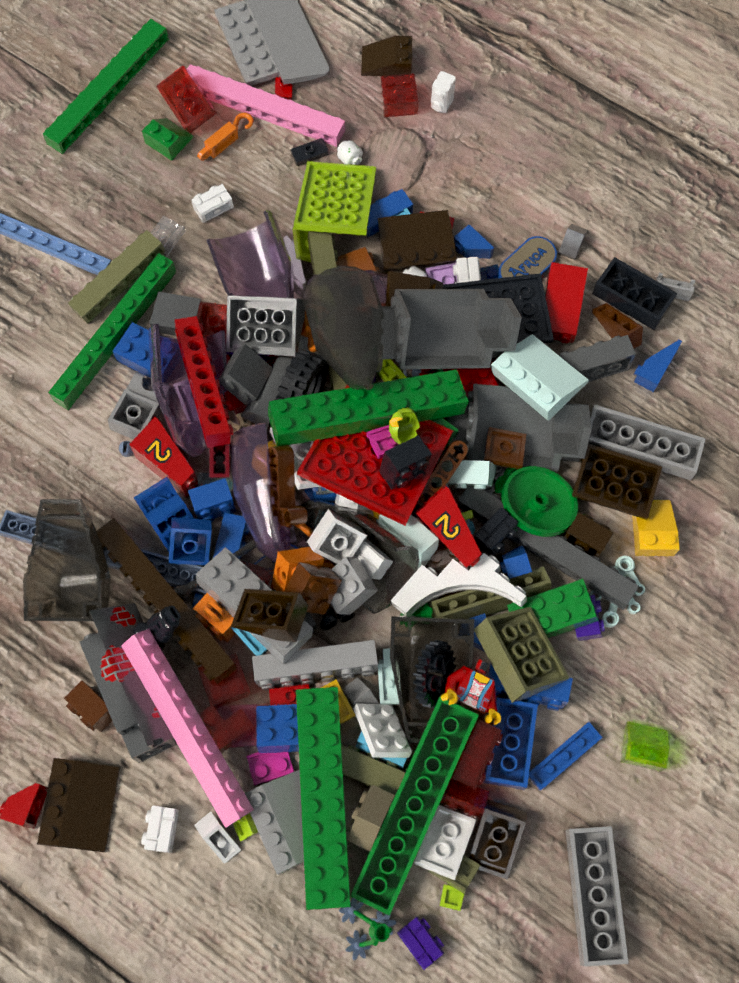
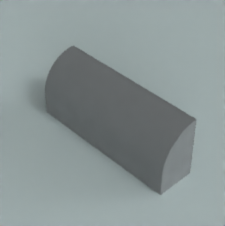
[241,357,291,430]

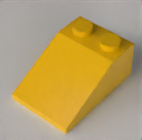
[632,500,680,556]

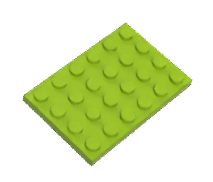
[294,161,376,236]

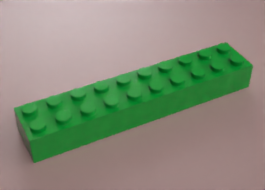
[268,370,468,446]
[296,687,351,910]
[350,696,479,916]

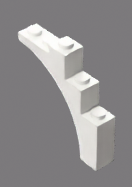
[391,553,527,618]

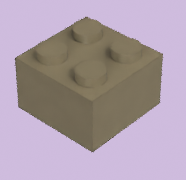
[347,785,395,851]

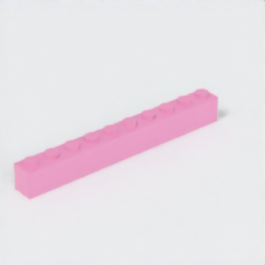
[181,64,345,147]
[121,629,254,828]

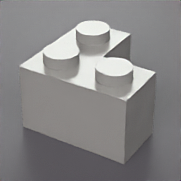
[331,557,378,615]

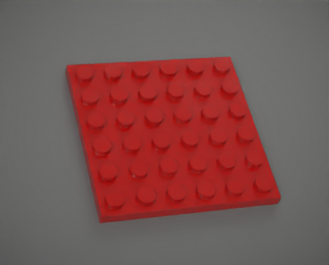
[297,382,453,526]

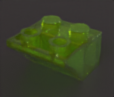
[620,721,670,771]

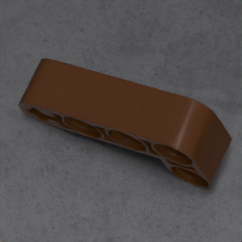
[418,440,468,506]
[267,445,308,527]

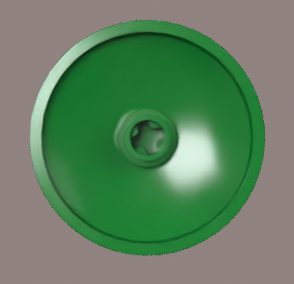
[501,466,578,537]

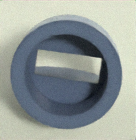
[119,441,134,457]

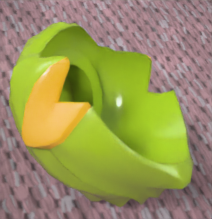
[389,408,420,444]

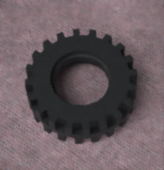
[275,349,329,400]

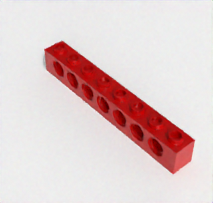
[174,316,233,448]

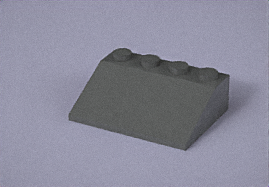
[226,295,305,356]

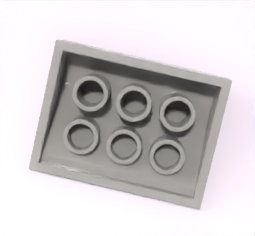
[245,770,304,875]

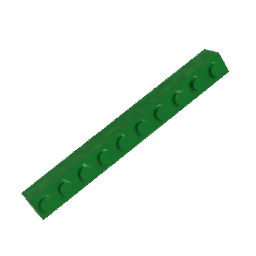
[43,19,169,154]
[48,253,177,410]

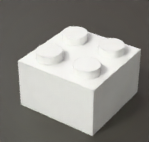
[307,509,367,564]

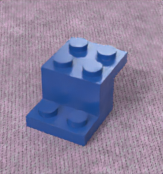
[133,477,194,552]

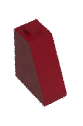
[209,444,230,478]

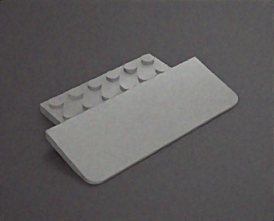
[214,0,329,86]

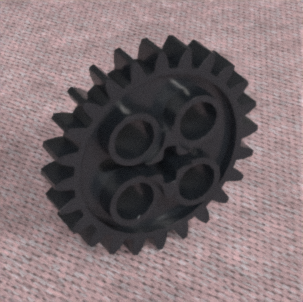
[413,640,457,708]

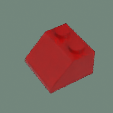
[0,783,48,829]

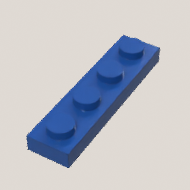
[529,722,603,791]

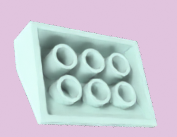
[491,334,589,421]

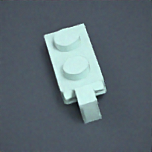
[378,648,400,705]

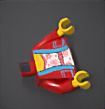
[441,659,501,725]

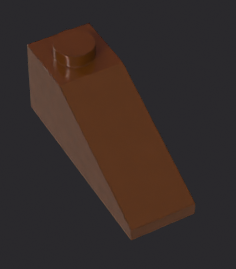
[592,303,643,349]

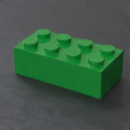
[507,579,599,638]

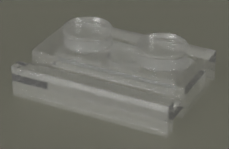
[151,216,186,257]

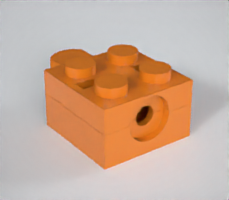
[271,547,335,592]
[193,593,236,643]

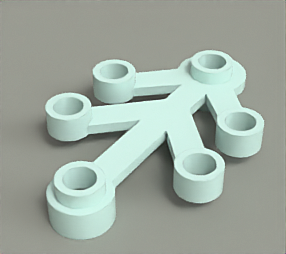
[590,556,645,628]

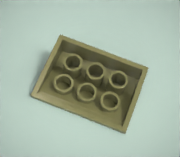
[474,607,570,703]

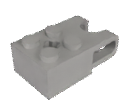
[108,372,171,440]

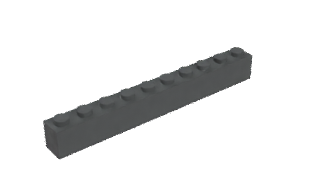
[457,486,639,610]

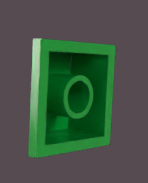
[142,118,193,161]

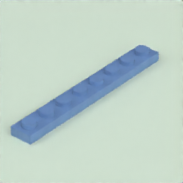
[0,213,111,275]

